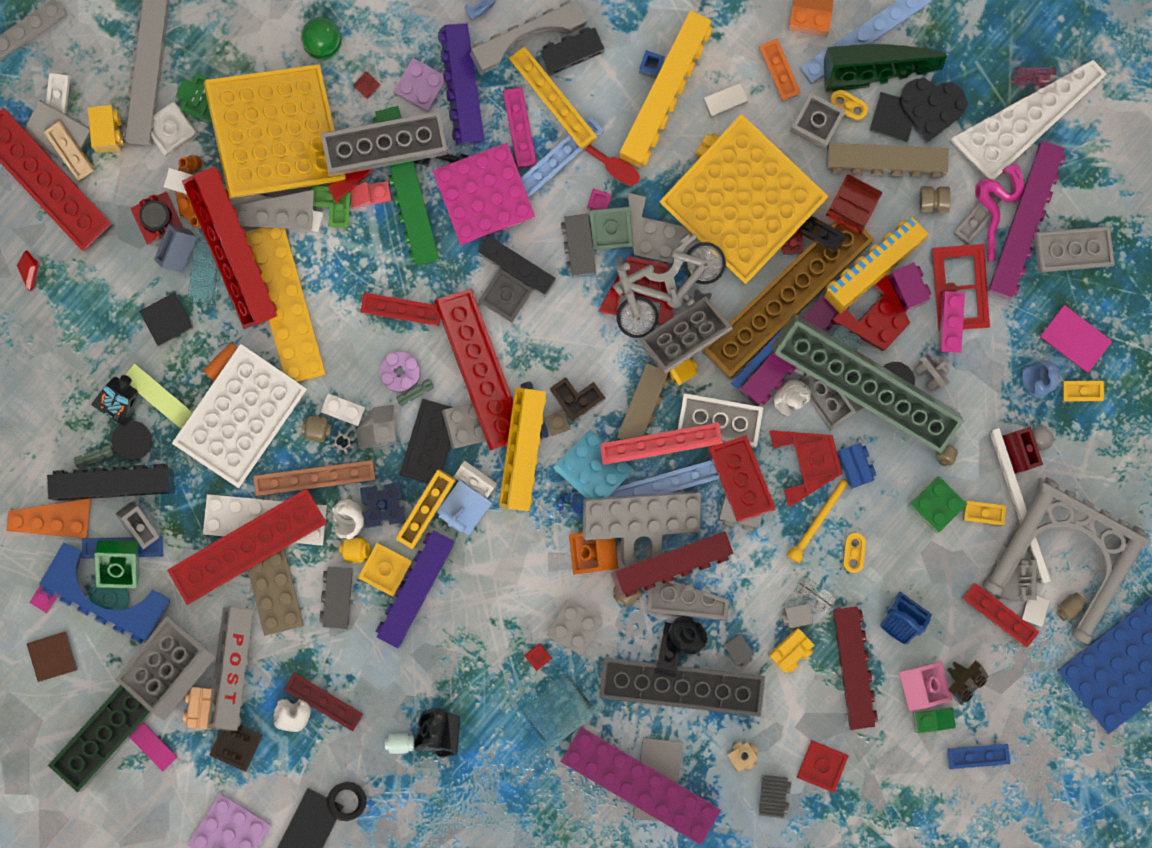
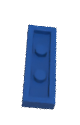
[947,744,1010,769]

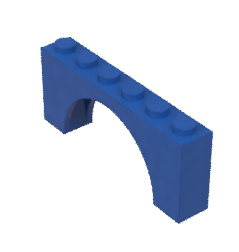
[39,542,171,644]

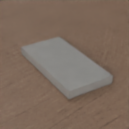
[1034,226,1115,273]
[633,738,683,822]

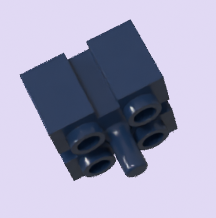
[360,482,406,529]

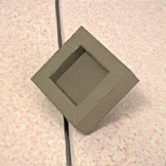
[545,410,571,436]

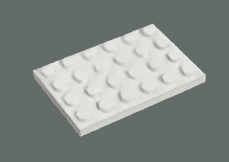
[172,344,307,488]

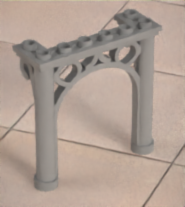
[983,477,1150,644]

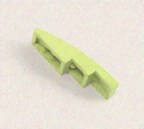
[124,363,193,429]

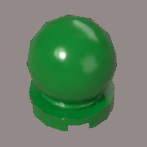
[301,17,342,61]

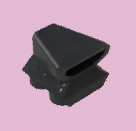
[414,708,460,758]

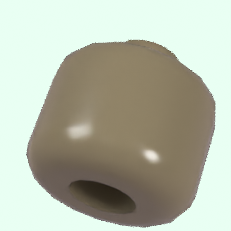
[936,444,958,466]

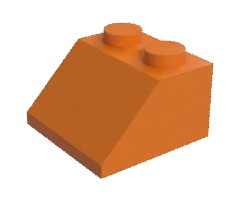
[788,0,833,37]
[569,533,619,575]

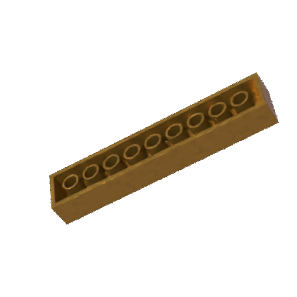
[702,211,874,380]

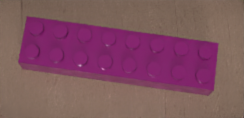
[561,727,721,845]

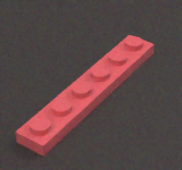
[600,422,722,465]

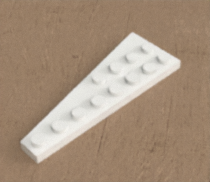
[950,60,1107,180]

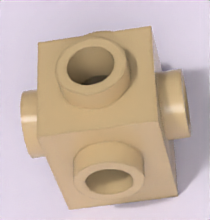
[726,741,759,772]

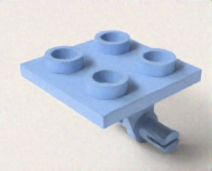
[437,480,492,536]

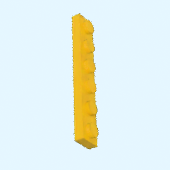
[509,46,597,150]

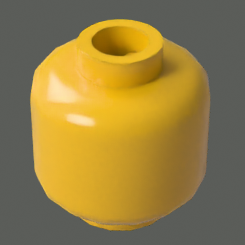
[339,536,370,563]

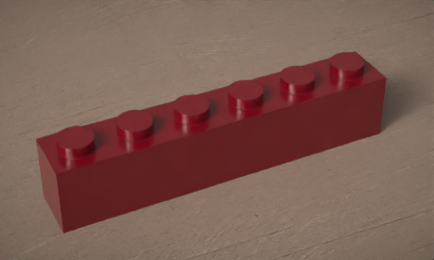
[611,531,734,598]
[832,606,878,730]

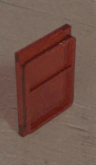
[825,174,883,234]

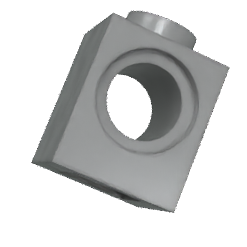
[782,604,813,628]

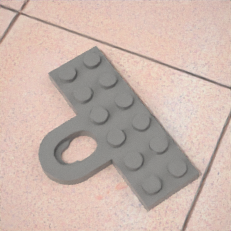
[583,491,701,567]

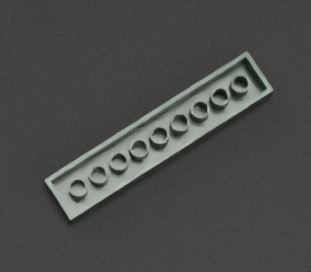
[772,313,964,453]

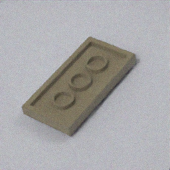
[248,549,304,636]

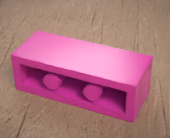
[938,291,965,353]

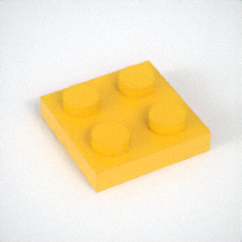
[358,543,413,597]

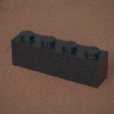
[478,235,556,298]

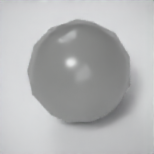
[1032,426,1054,451]

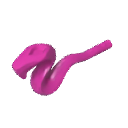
[975,164,1024,261]

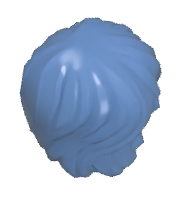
[1020,361,1061,398]

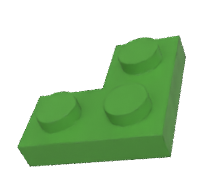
[310,186,351,228]

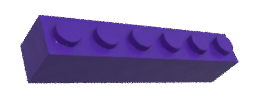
[438,23,485,146]
[375,530,455,649]

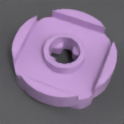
[380,352,420,392]

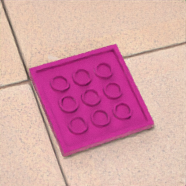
[432,143,535,245]

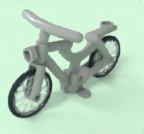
[612,233,726,338]

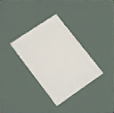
[1022,596,1050,627]

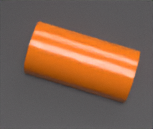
[203,342,237,381]

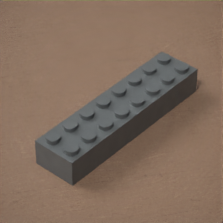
[599,658,765,717]

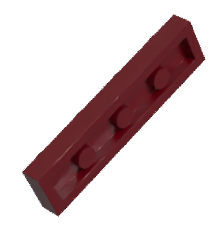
[284,672,363,731]

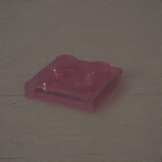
[1010,67,1056,86]

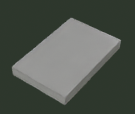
[25,100,90,158]

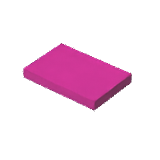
[1040,305,1112,373]

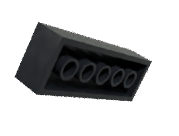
[47,464,175,501]

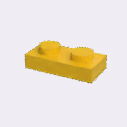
[1062,381,1104,402]
[963,500,1006,526]

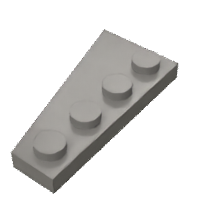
[232,190,314,230]
[647,580,729,621]

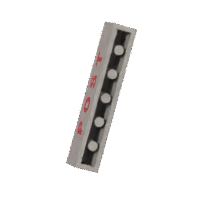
[207,607,254,731]

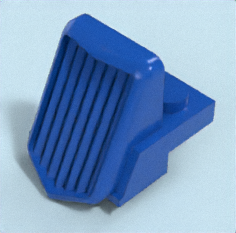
[880,591,932,645]

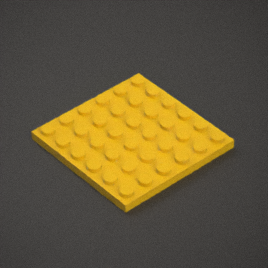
[203,64,346,199]
[660,114,829,284]

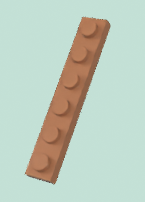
[253,460,376,496]

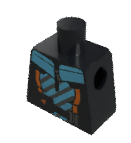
[91,375,138,425]

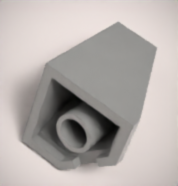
[356,405,398,449]

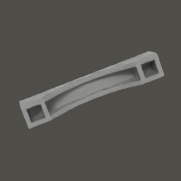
[469,0,588,75]

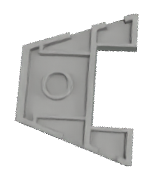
[628,193,691,264]

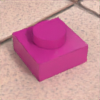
[29,586,57,613]

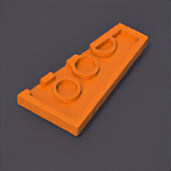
[6,498,92,538]

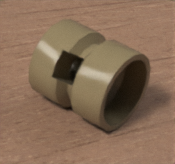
[920,186,951,213]

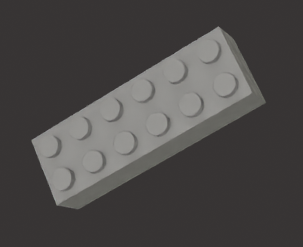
[321,111,447,177]

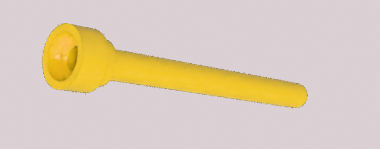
[786,479,848,564]

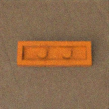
[759,38,801,102]

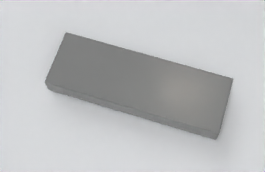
[953,192,1005,245]

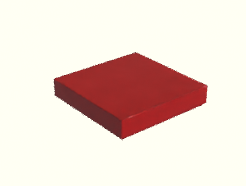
[796,740,849,793]

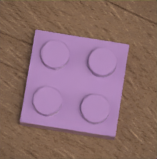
[393,58,445,112]

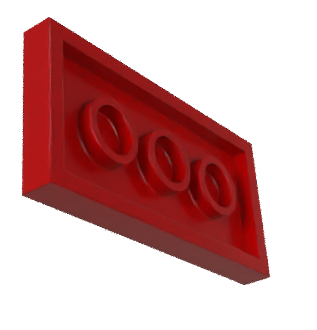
[708,435,776,524]

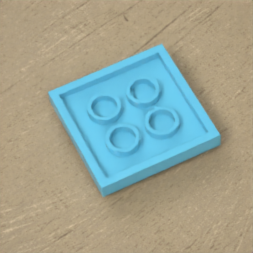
[553,430,634,499]

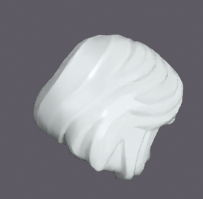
[773,379,811,416]
[332,499,364,540]
[273,699,311,732]

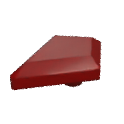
[781,232,804,255]
[16,250,39,291]

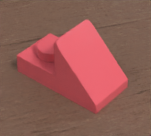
[351,181,392,208]

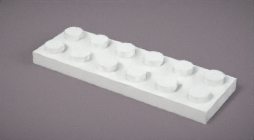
[203,494,327,546]

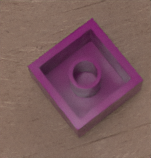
[888,262,932,312]

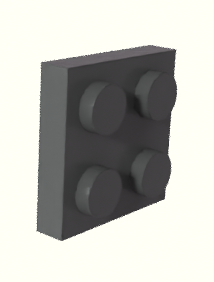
[478,268,534,323]

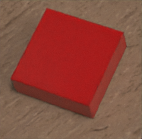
[524,643,552,671]

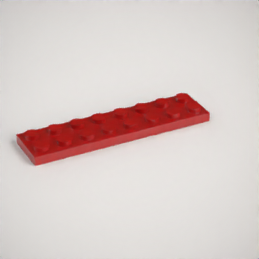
[0,108,112,251]
[434,289,513,451]
[167,489,327,605]

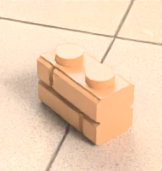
[183,687,212,730]

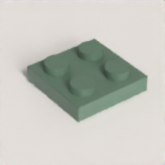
[589,206,633,250]

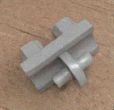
[914,354,950,391]

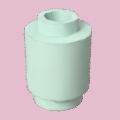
[385,733,414,754]

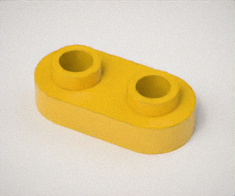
[830,90,868,121]
[843,533,866,573]

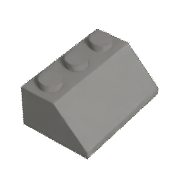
[799,373,864,431]

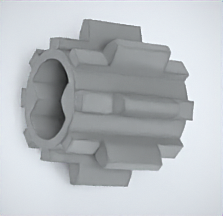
[331,430,355,455]

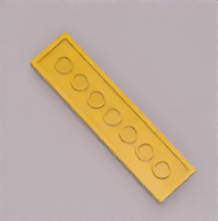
[245,227,326,383]

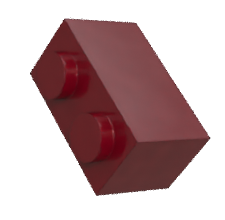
[1002,427,1043,474]

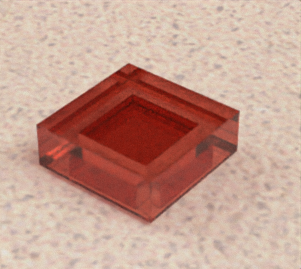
[353,71,381,100]

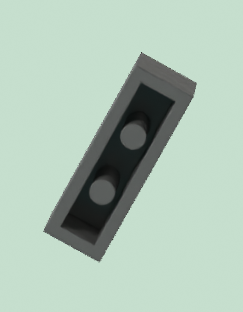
[561,213,596,278]
[319,567,353,629]

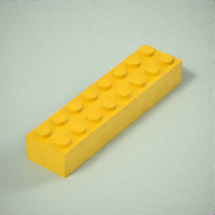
[619,10,713,169]

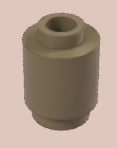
[1056,592,1087,622]

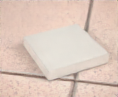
[151,101,198,157]

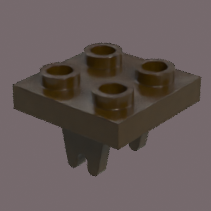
[947,660,989,705]
[209,724,263,772]

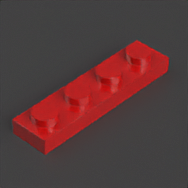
[360,293,441,326]
[962,583,1039,648]

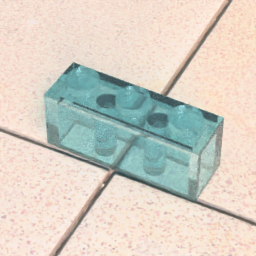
[187,241,221,306]

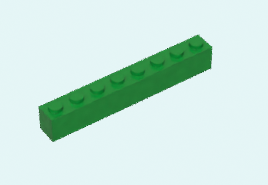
[373,106,440,267]

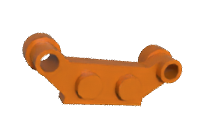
[175,155,202,229]

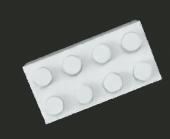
[677,393,763,448]

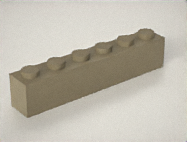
[826,143,949,178]

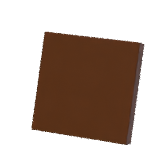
[27,632,77,682]

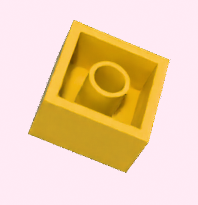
[88,105,124,154]

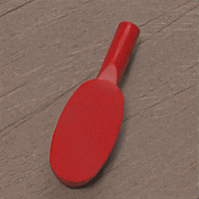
[585,144,640,186]

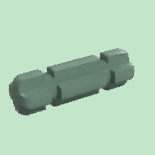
[396,379,434,406]
[74,445,113,468]

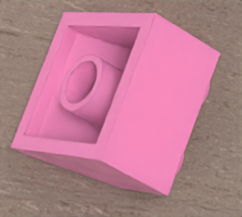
[899,661,952,711]

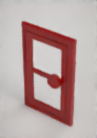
[932,244,990,331]

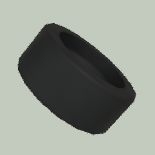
[326,782,367,821]

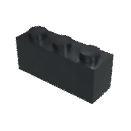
[540,27,605,76]

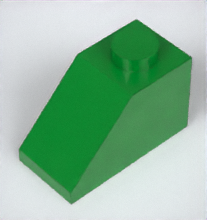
[913,708,956,733]

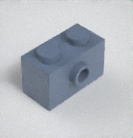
[154,224,197,272]

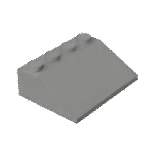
[640,296,733,374]
[115,616,216,721]

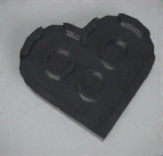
[900,78,968,142]

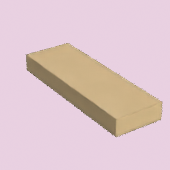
[44,120,95,181]

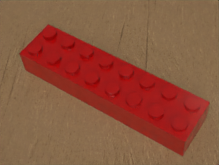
[182,166,278,329]

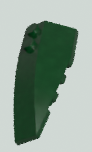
[824,44,947,92]

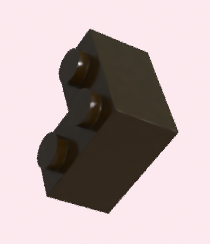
[549,377,606,423]

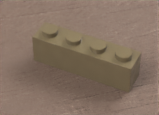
[617,363,671,440]

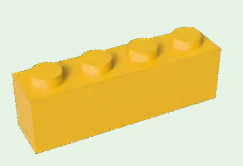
[396,469,457,549]

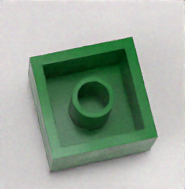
[908,476,967,534]
[95,540,139,588]

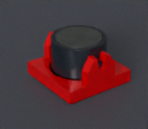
[130,192,183,245]

